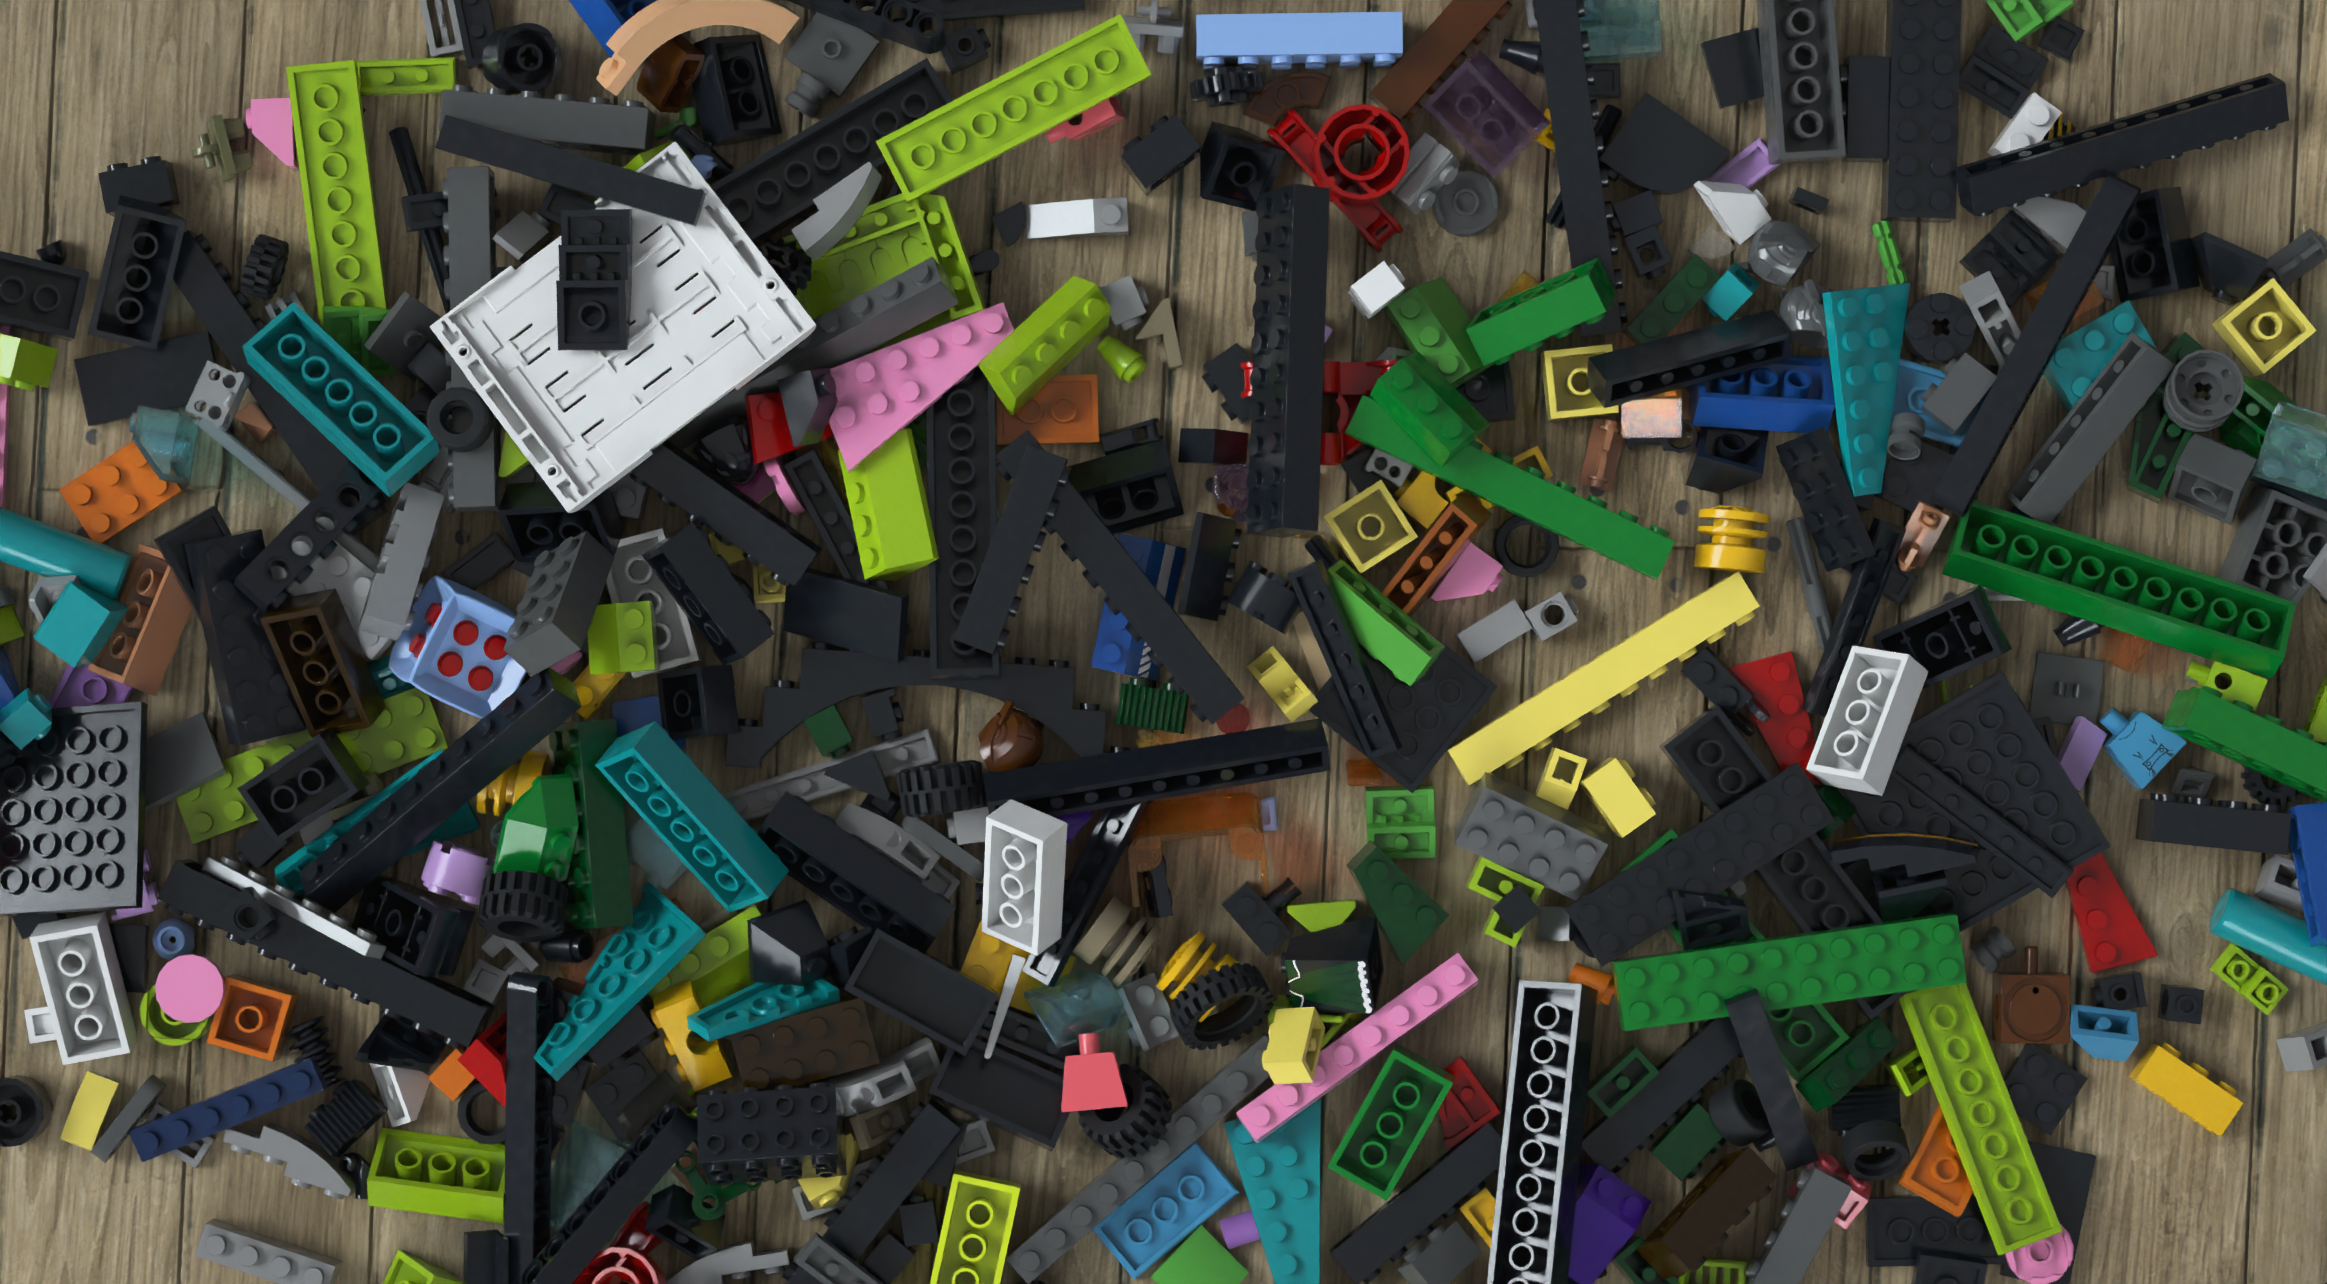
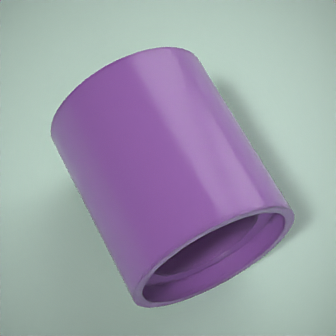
[1219,1210,1260,1250]

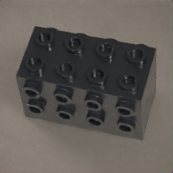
[697,1082,847,1185]

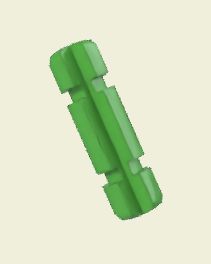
[1872,220,1908,285]

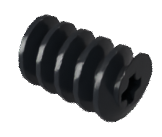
[285,1015,347,1086]

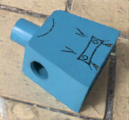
[2099,707,2187,789]

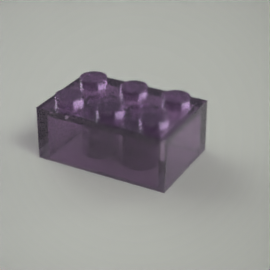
[1423,50,1551,178]

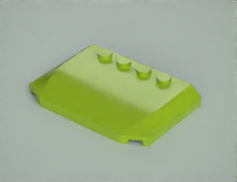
[781,193,986,361]

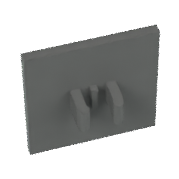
[2029,652,2105,725]

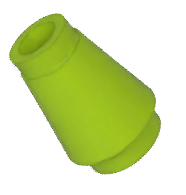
[1097,334,1148,384]

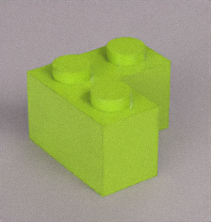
[0,333,58,391]
[1465,855,1544,948]

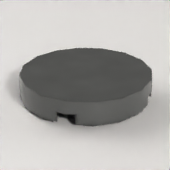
[1432,169,1500,237]

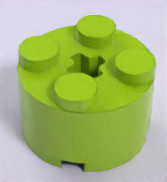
[140,983,215,1046]

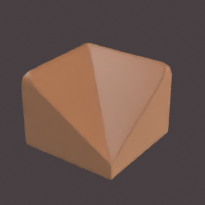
[234,401,277,444]

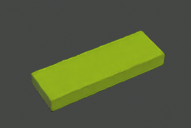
[357,57,458,96]

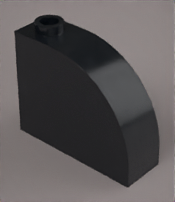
[1598,92,1730,195]

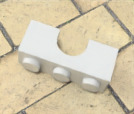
[1347,261,1405,322]

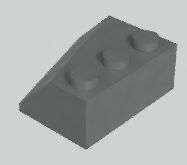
[2218,486,2327,604]

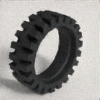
[1170,963,1274,1050]

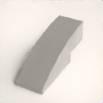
[791,162,882,261]

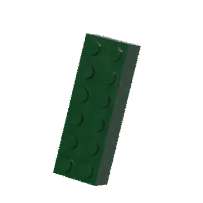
[549,719,634,928]

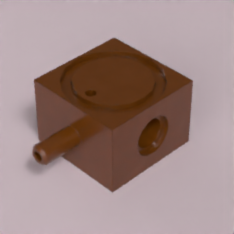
[1992,946,2070,1044]

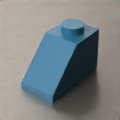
[2070,1004,2139,1062]

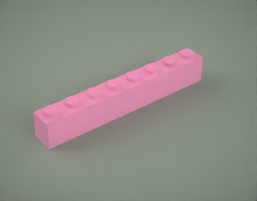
[1236,953,1478,1144]

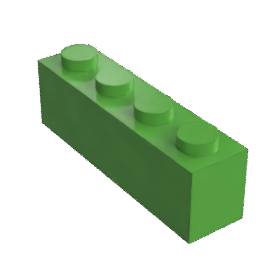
[1327,559,1445,687]

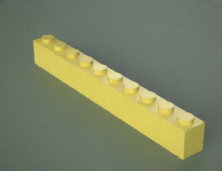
[1447,571,1760,786]

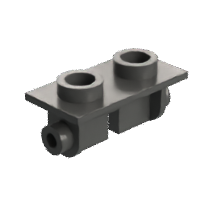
[2260,228,2327,289]

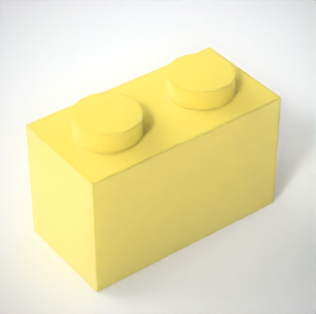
[1262,1007,1326,1084]

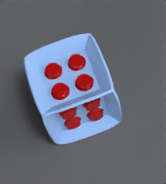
[388,575,527,719]

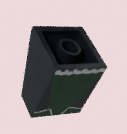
[1281,917,1384,1014]

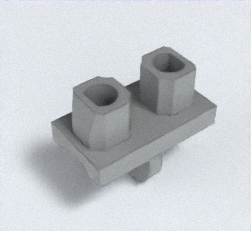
[1123,0,1184,54]
[480,933,542,976]

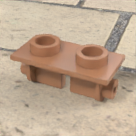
[1578,418,1627,492]
[1897,501,1951,572]

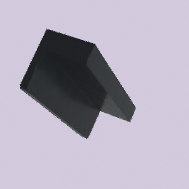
[463,1229,509,1284]

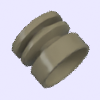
[1073,895,1161,986]

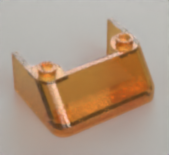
[1127,792,1272,907]

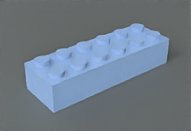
[1195,12,1403,71]

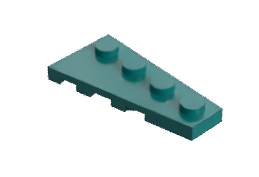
[687,978,840,1041]

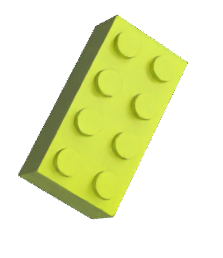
[930,1169,1022,1284]

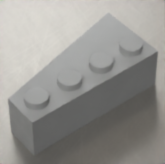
[358,482,445,641]

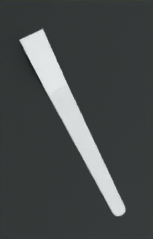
[984,954,1026,1059]

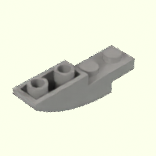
[834,803,960,900]
[822,1036,941,1117]
[223,1123,356,1199]
[666,1239,792,1284]

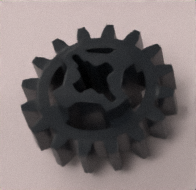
[1189,66,1264,107]
[753,238,812,296]

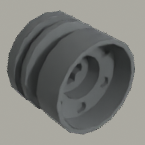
[2162,350,2244,432]

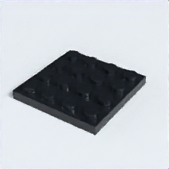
[1309,620,1497,793]

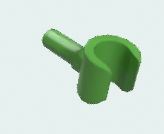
[654,107,700,139]

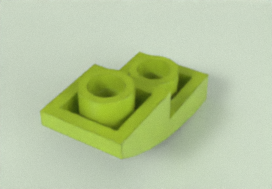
[2210,943,2289,1016]

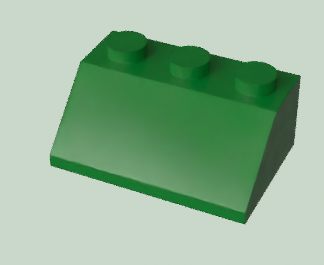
[1370,352,1491,468]

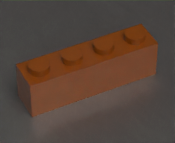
[1382,492,1492,616]

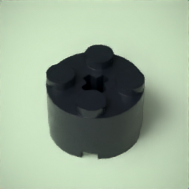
[483,23,562,95]
[1902,293,1977,364]
[1228,560,1302,634]
[0,1075,53,1147]

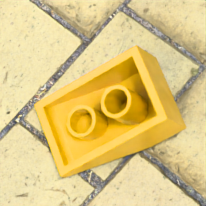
[961,920,1076,1020]

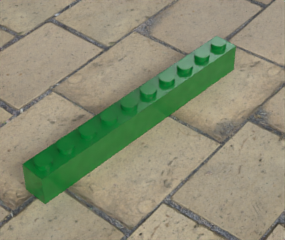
[1344,395,1675,580]

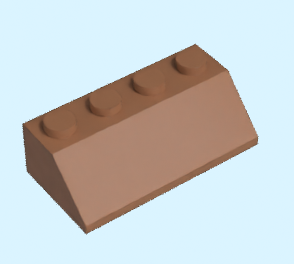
[87,544,192,696]

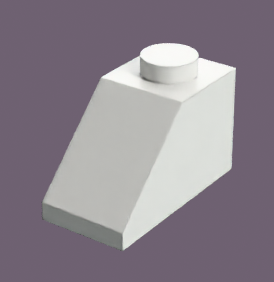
[1694,181,1772,245]

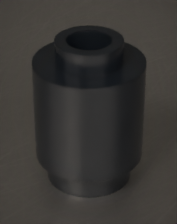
[540,928,594,963]

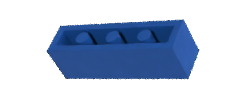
[2286,802,2327,947]

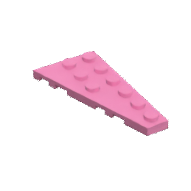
[828,302,1014,473]

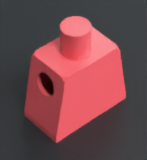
[1045,96,1126,143]
[1061,1033,1129,1112]

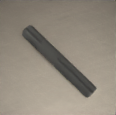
[1786,517,1833,650]

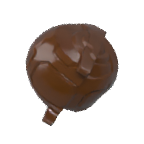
[978,700,1044,773]

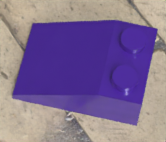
[1568,1164,1652,1284]

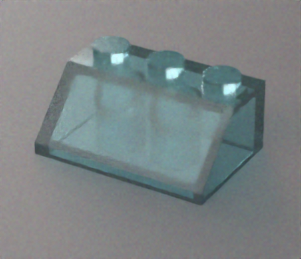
[1579,0,1662,62]
[129,406,201,486]
[550,1121,631,1231]

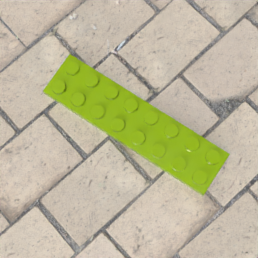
[876,14,1152,203]
[286,59,389,329]
[176,688,450,844]
[1899,983,2063,1256]

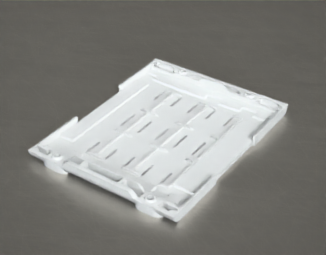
[430,141,816,513]

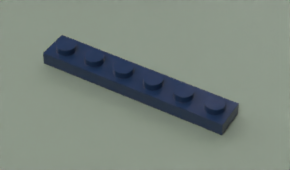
[128,1056,328,1162]

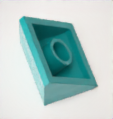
[33,581,129,668]

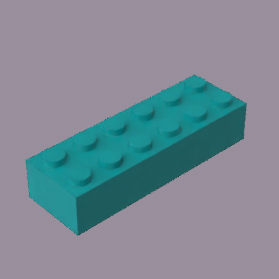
[242,302,440,497]
[595,721,789,913]

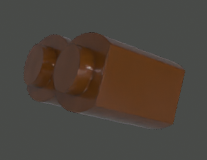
[637,34,705,113]

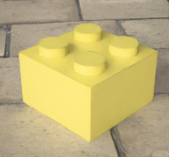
[2211,278,2317,377]
[1540,344,1619,422]
[1322,480,1418,574]
[1579,757,1656,838]

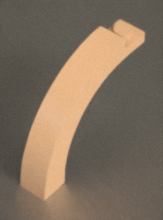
[596,0,800,97]

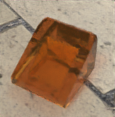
[1346,759,1382,786]

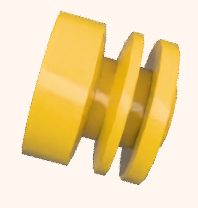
[1693,505,1770,573]
[476,750,551,817]
[1155,930,1242,1022]

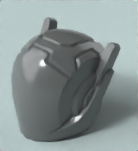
[1739,220,1821,288]
[1779,279,1834,351]

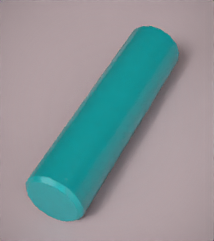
[0,507,133,600]
[2209,888,2327,986]

